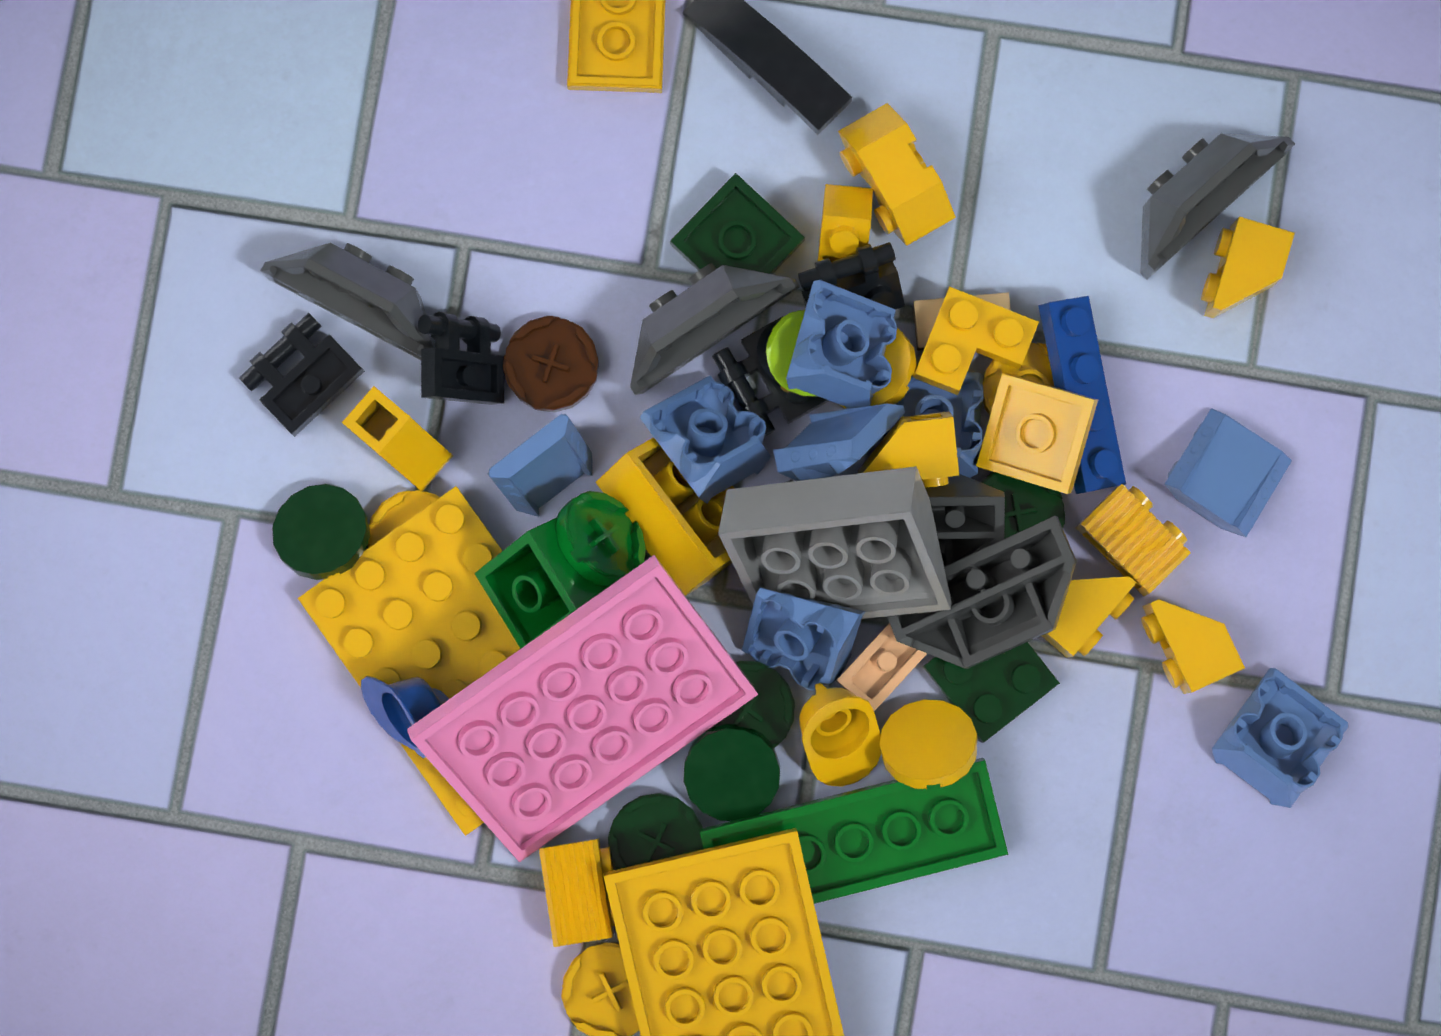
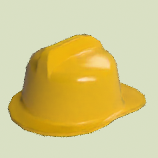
[799,683,881,787]

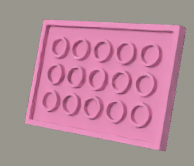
[407,555,759,862]

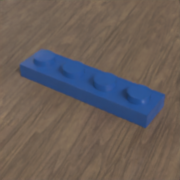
[1038,296,1126,494]

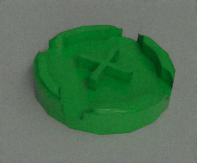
[555,491,646,586]

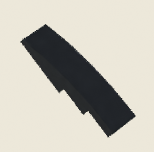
[683,0,852,135]

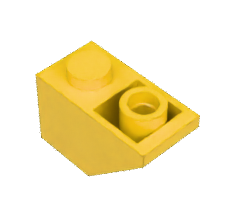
[817,184,873,262]
[1201,216,1295,318]
[342,386,453,492]
[858,411,959,487]
[1042,576,1137,658]
[1141,599,1245,694]

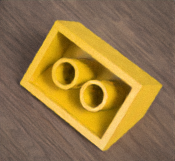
[595,437,735,596]

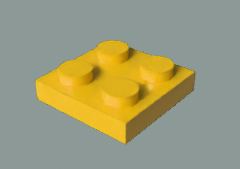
[976,373,1098,494]

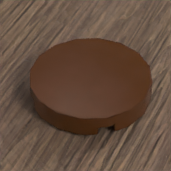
[503,316,599,412]

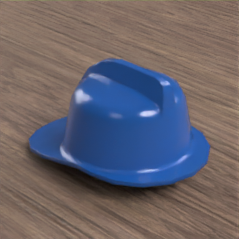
[361,676,449,758]

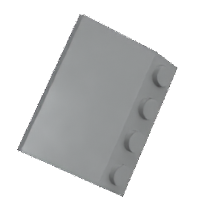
[718,466,951,619]

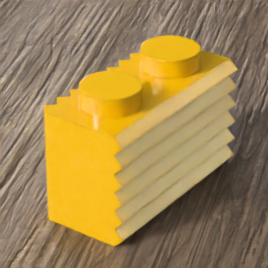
[1076,484,1190,596]
[539,838,615,947]

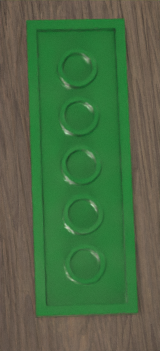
[699,758,1009,904]

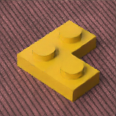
[913,286,1039,395]

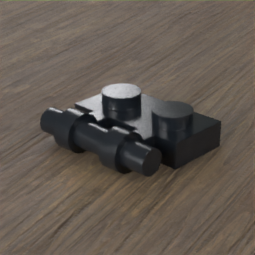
[798,242,905,310]
[418,312,504,405]
[239,313,365,437]
[712,316,829,437]

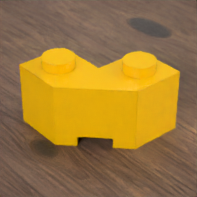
[838,103,956,246]

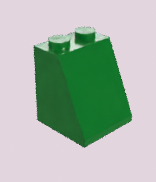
[475,518,645,649]

